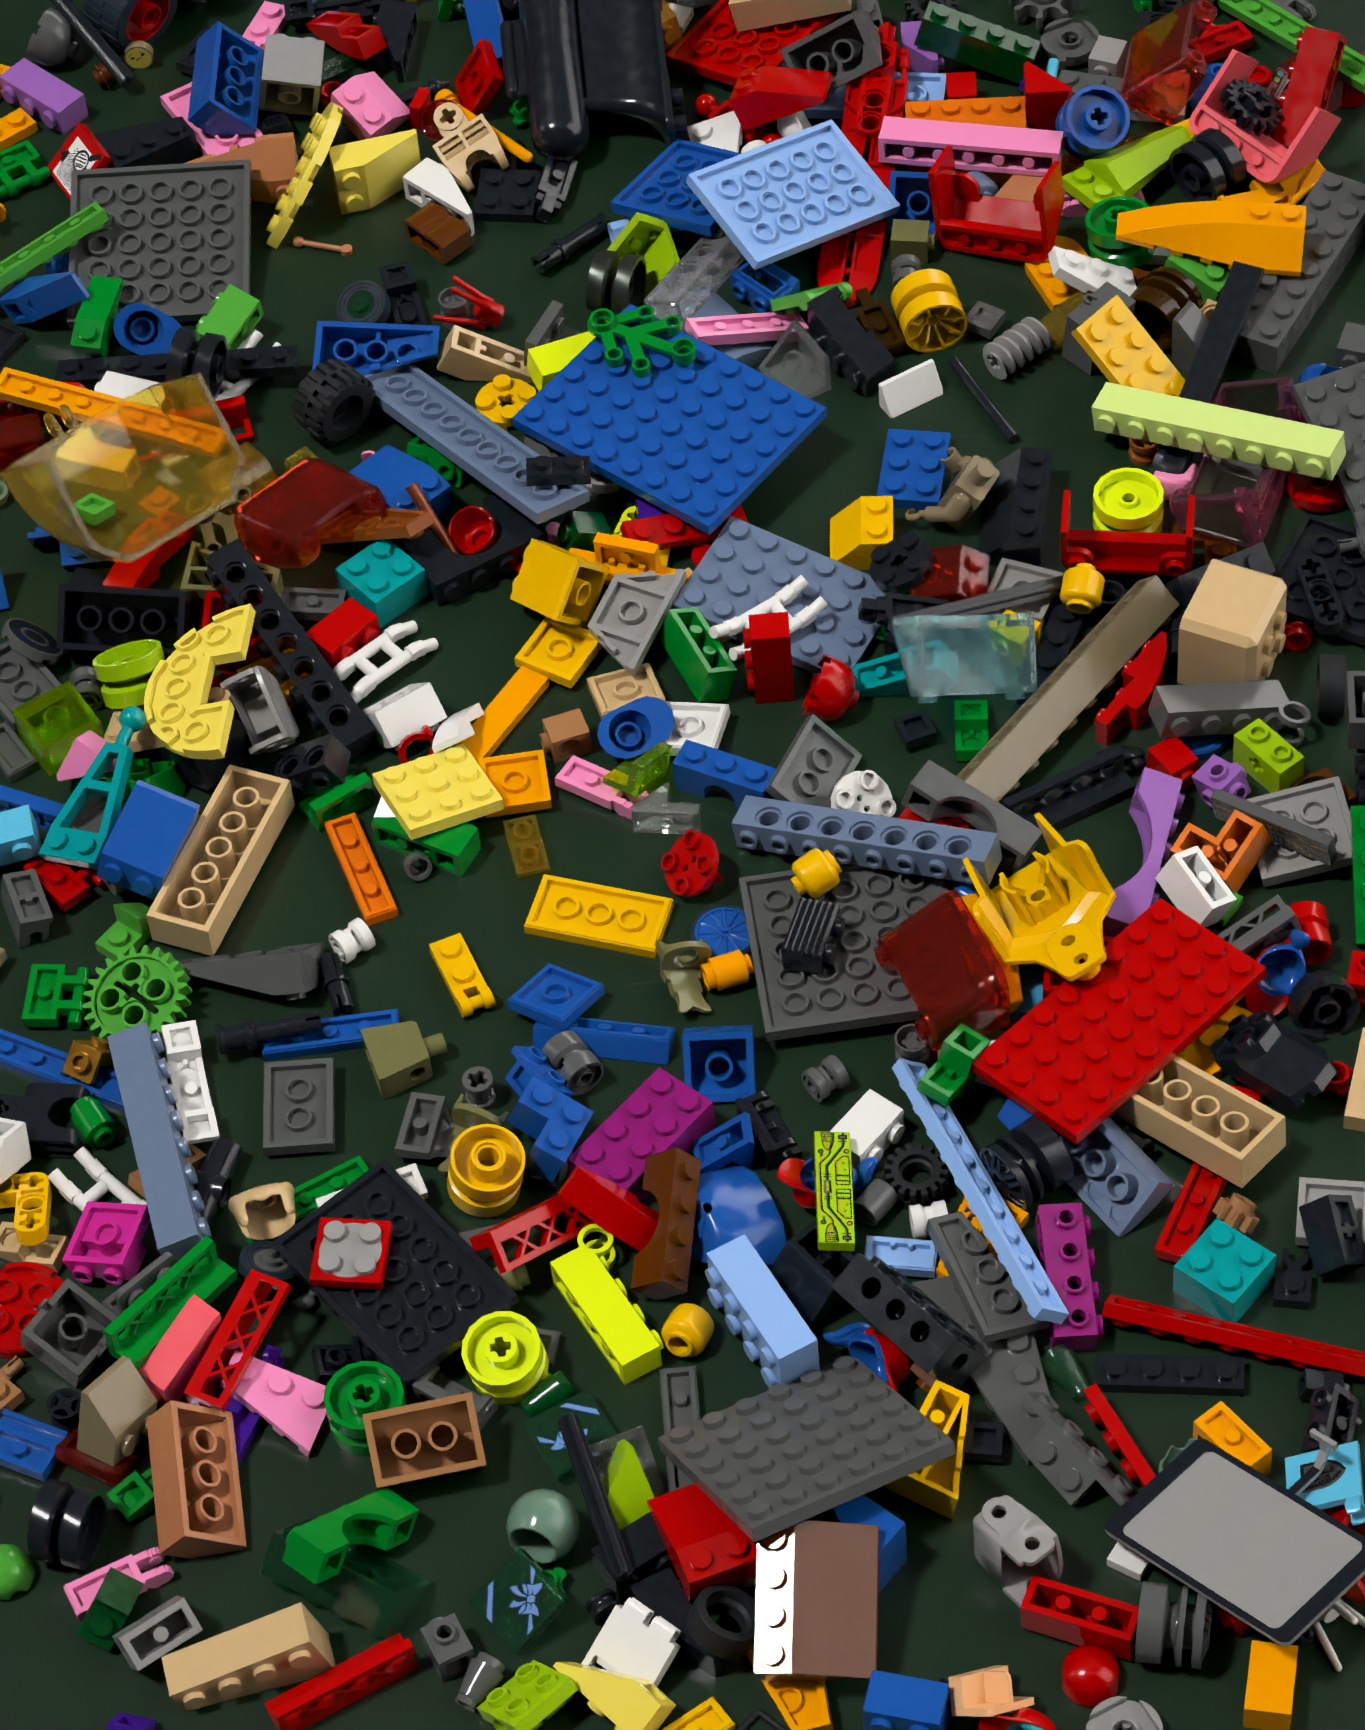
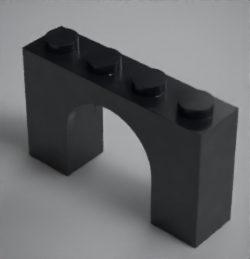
[399,493,549,607]

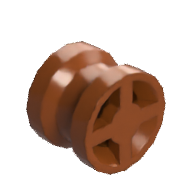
[1129,437,1160,466]

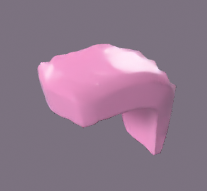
[1153,464,1198,502]

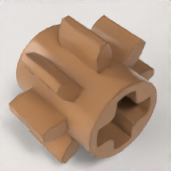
[1212,1193,1260,1234]

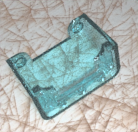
[892,612,1037,703]

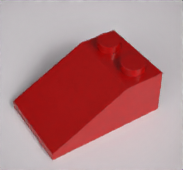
[729,66,833,131]
[647,1484,757,1602]

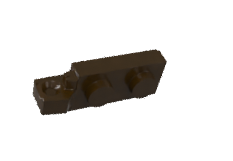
[855,287,907,355]

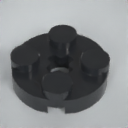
[870,532,934,594]

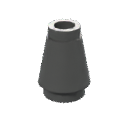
[455,1652,505,1712]

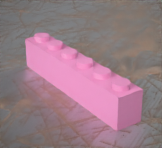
[878,116,1064,177]

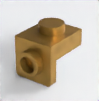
[63,1036,114,1084]

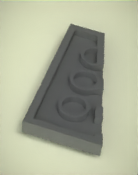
[926,1211,1050,1344]

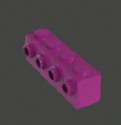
[1035,1203,1103,1353]

